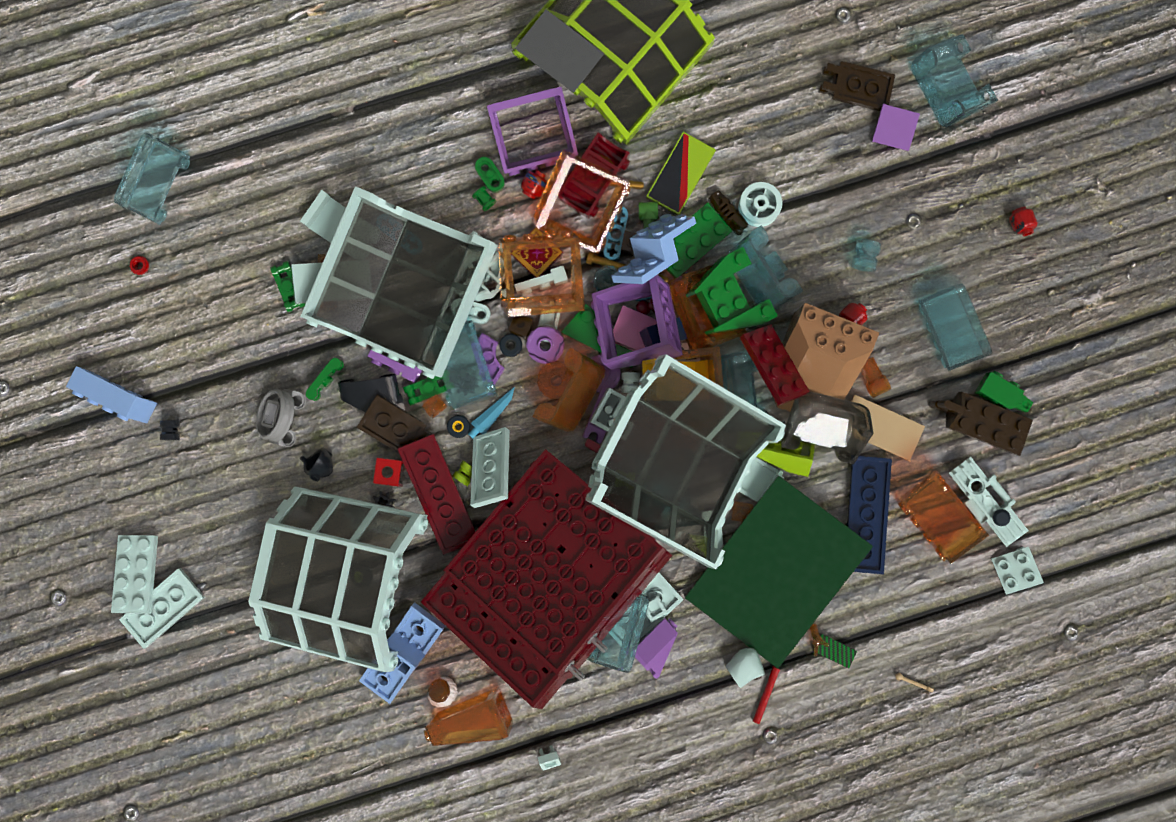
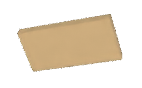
[838,395,925,461]

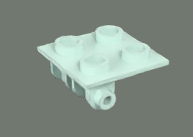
[991,546,1044,595]

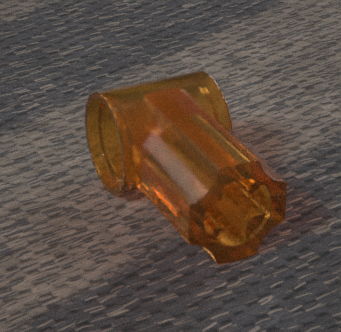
[861,357,891,398]

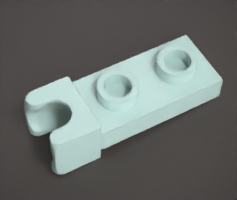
[514,266,568,296]

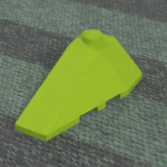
[736,431,816,477]

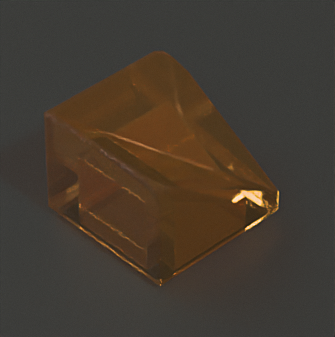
[422,395,447,418]

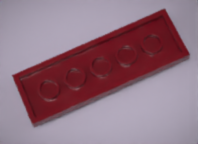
[398,433,476,555]

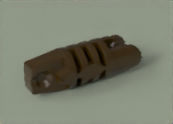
[709,190,748,235]

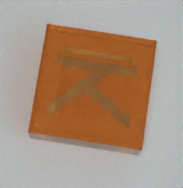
[731,501,753,522]

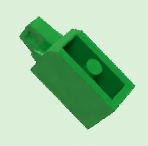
[974,371,1033,413]

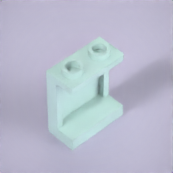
[723,449,784,502]

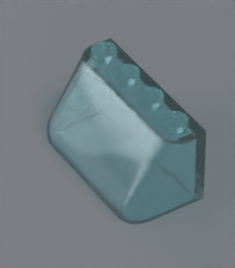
[919,284,992,371]

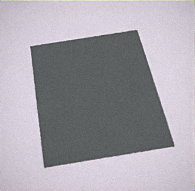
[515,9,605,93]

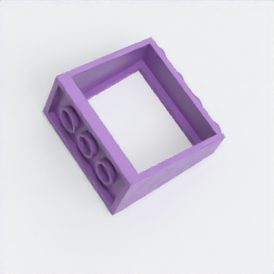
[487,87,578,176]
[591,274,683,370]

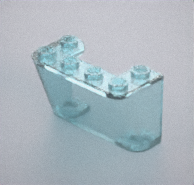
[911,34,998,127]

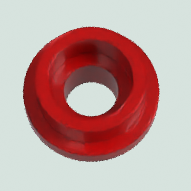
[130,256,149,275]

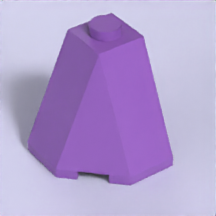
[630,617,678,679]

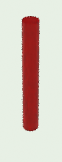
[753,667,780,724]

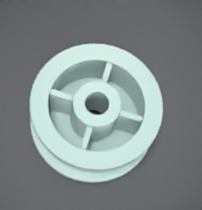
[738,182,782,227]

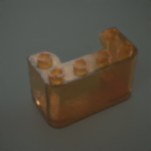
[898,470,989,564]

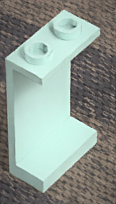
[300,190,381,261]

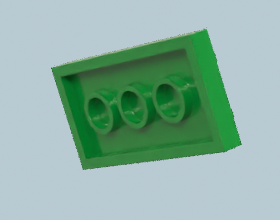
[666,203,732,280]

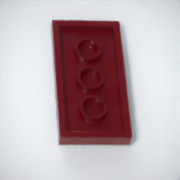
[740,325,810,406]

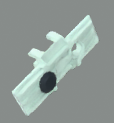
[949,457,1029,547]

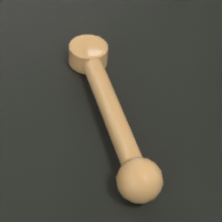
[895,673,934,693]

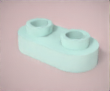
[453,299,491,324]

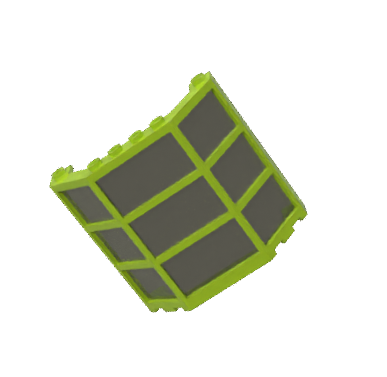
[511,0,715,145]

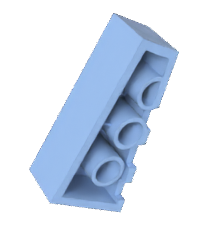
[66,366,157,423]

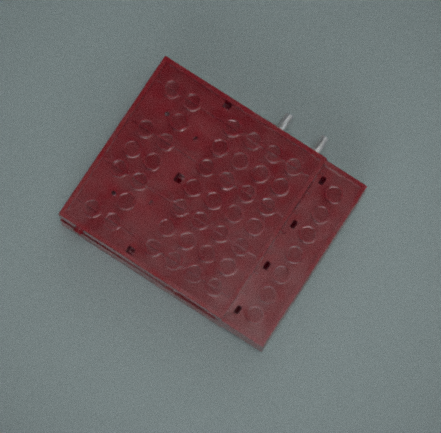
[421,449,673,709]

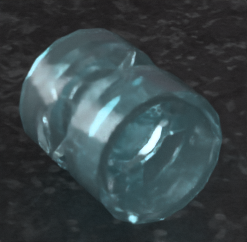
[851,239,881,272]

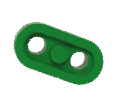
[475,157,505,193]

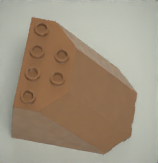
[774,303,879,422]

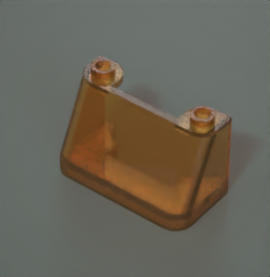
[668,264,747,353]
[532,348,605,432]

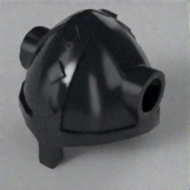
[300,447,333,482]

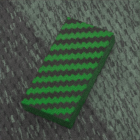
[813,634,857,669]

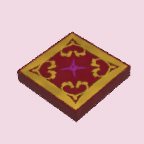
[510,226,564,278]

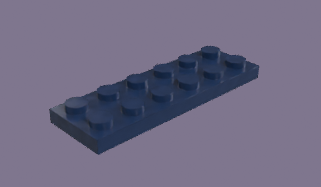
[847,456,892,575]

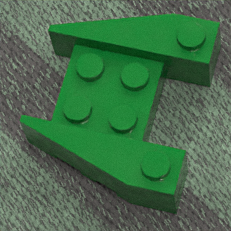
[686,247,778,335]

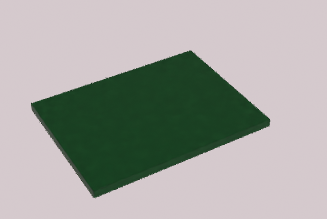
[685,475,873,668]

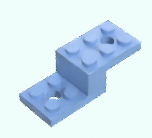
[611,214,696,284]
[359,602,446,704]

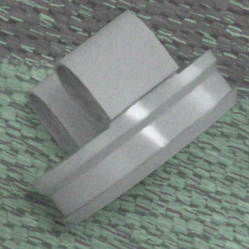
[256,389,306,447]

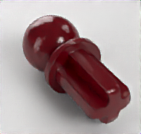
[636,298,655,315]

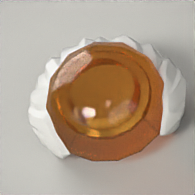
[428,676,458,707]

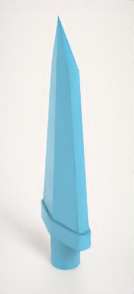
[468,387,515,439]

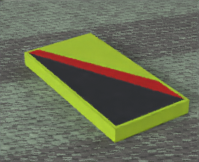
[646,132,716,215]

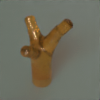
[810,624,829,657]

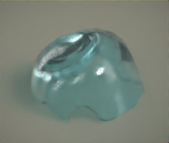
[593,265,621,292]

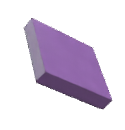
[871,104,920,151]

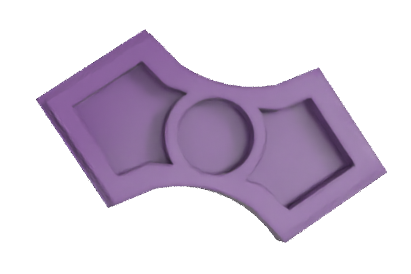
[472,333,505,385]

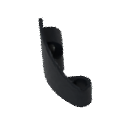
[338,374,405,413]

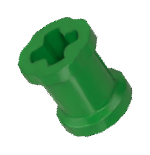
[472,186,497,212]

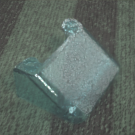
[114,132,190,225]

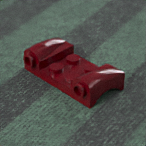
[556,132,631,219]

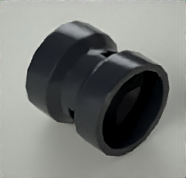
[160,420,180,440]

